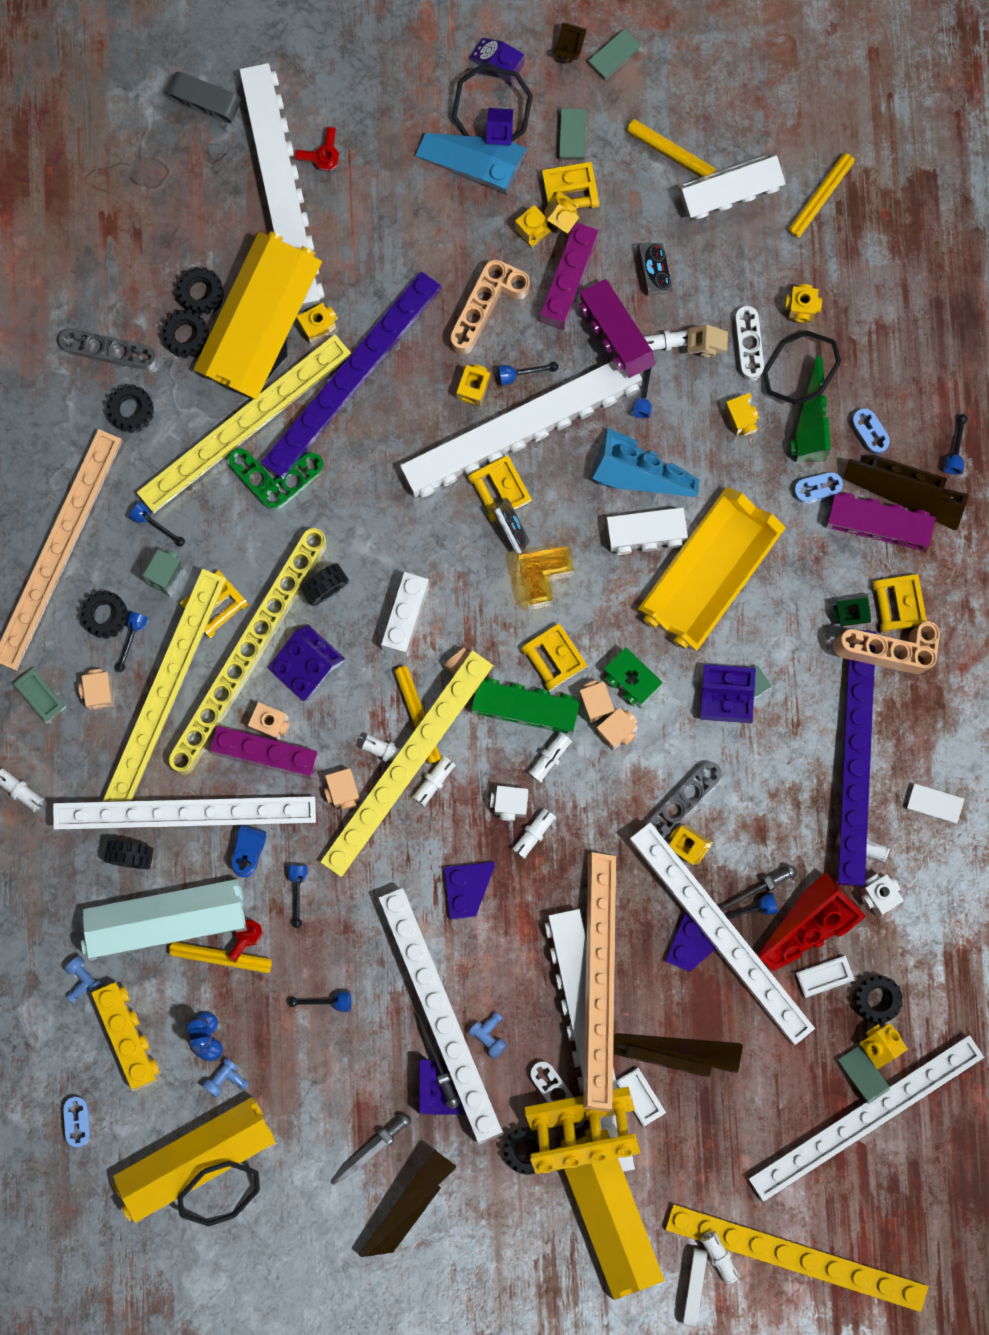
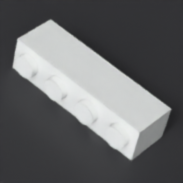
[677,153,785,219]

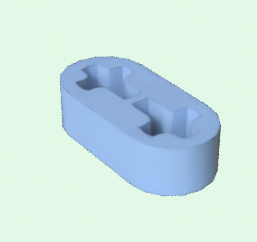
[852,409,890,455]
[794,473,843,504]
[64,1097,91,1148]

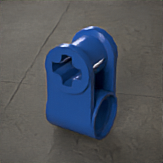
[232,825,267,878]

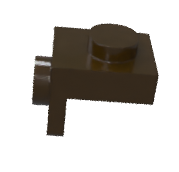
[553,22,587,63]

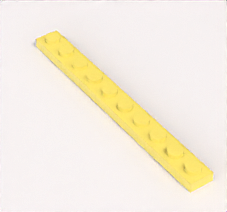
[137,334,351,514]
[103,569,227,802]
[321,650,494,877]

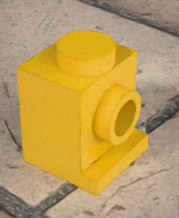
[544,191,579,233]
[515,205,551,248]
[296,302,338,344]
[456,364,491,407]
[725,393,759,436]
[669,825,713,865]

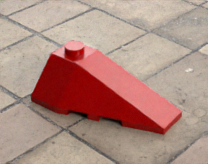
[757,872,866,971]

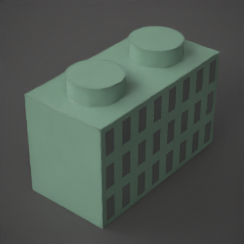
[143,549,186,598]

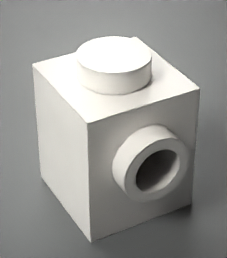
[490,786,529,821]

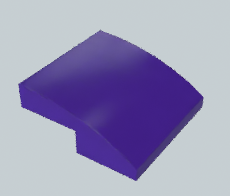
[700,664,756,723]

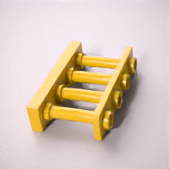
[525,1086,640,1174]

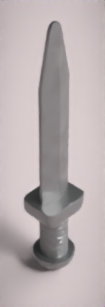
[719,865,797,911]
[417,1014,460,1108]
[331,1114,411,1184]

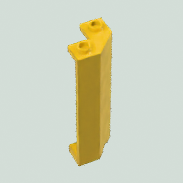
[193,231,322,400]
[638,486,786,651]
[112,1097,278,1223]
[556,1128,665,1300]

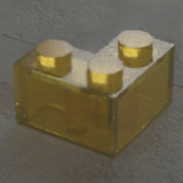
[518,546,574,611]

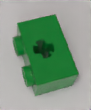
[604,647,663,708]

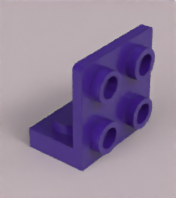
[268,625,345,701]
[420,1060,467,1115]

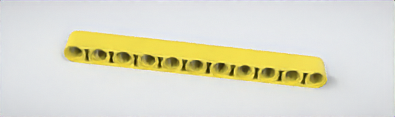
[169,528,327,775]

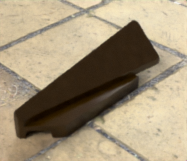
[844,455,969,530]
[613,1033,743,1078]
[358,1150,457,1257]

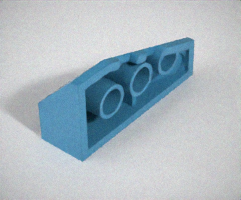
[415,133,527,195]
[592,428,699,497]

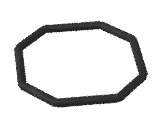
[452,65,533,141]
[763,330,841,405]
[177,1161,260,1226]

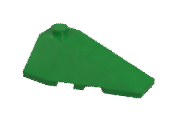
[790,356,831,463]

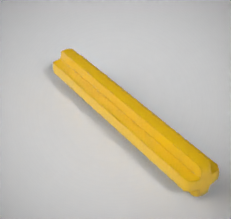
[627,119,716,177]
[789,153,855,238]
[395,666,441,764]
[169,942,272,973]

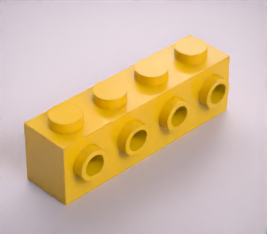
[92,982,160,1091]

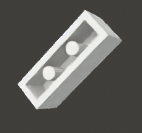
[607,507,688,555]
[381,572,430,658]

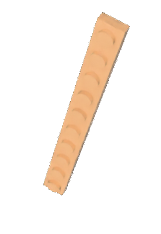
[0,429,123,672]
[583,852,616,1112]

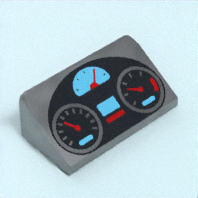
[638,243,673,296]
[491,498,530,554]

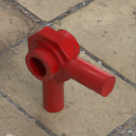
[295,127,340,171]
[227,919,263,962]

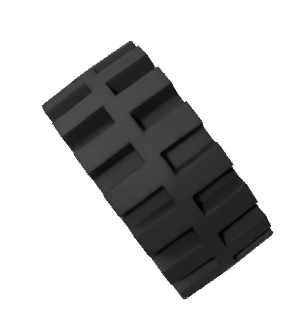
[177,267,224,316]
[162,310,209,358]
[107,384,154,433]
[300,563,349,606]
[81,590,128,639]
[104,840,154,869]
[854,975,903,1024]
[504,1127,551,1175]

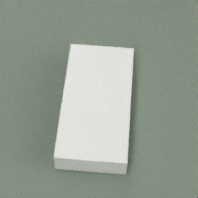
[906,784,964,824]
[796,956,855,998]
[616,1068,666,1127]

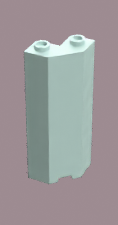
[80,879,247,960]

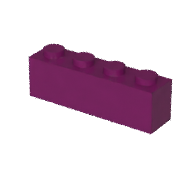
[541,222,599,330]
[579,279,656,378]
[826,492,936,552]
[210,726,319,780]

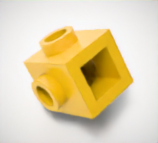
[785,284,822,323]
[860,1023,908,1070]

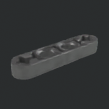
[59,329,157,370]
[645,762,722,839]

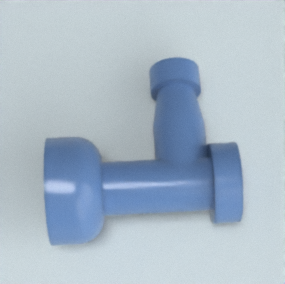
[64,955,102,1003]
[468,1012,508,1060]
[201,1058,249,1098]

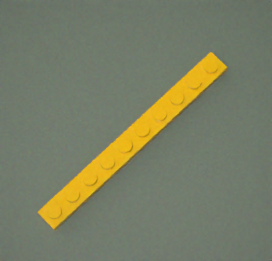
[665,1204,929,1312]

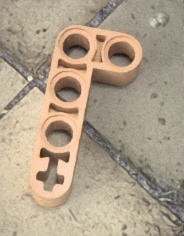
[451,260,530,355]
[833,621,940,674]

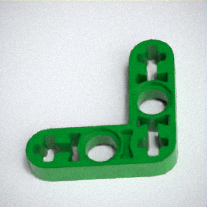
[229,448,324,511]

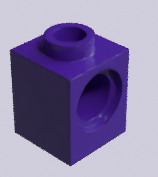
[486,108,514,145]

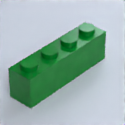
[472,678,580,735]

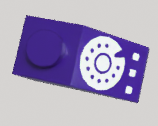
[469,38,524,85]

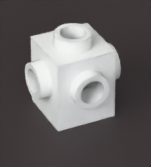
[860,874,904,916]

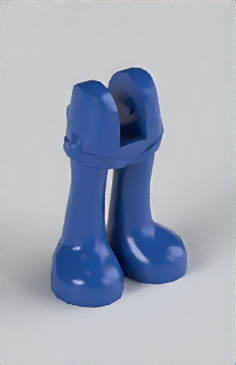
[186,1012,223,1062]

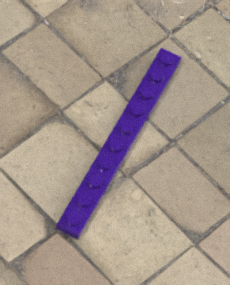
[261,271,442,480]
[838,630,876,887]

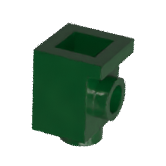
[833,593,872,627]

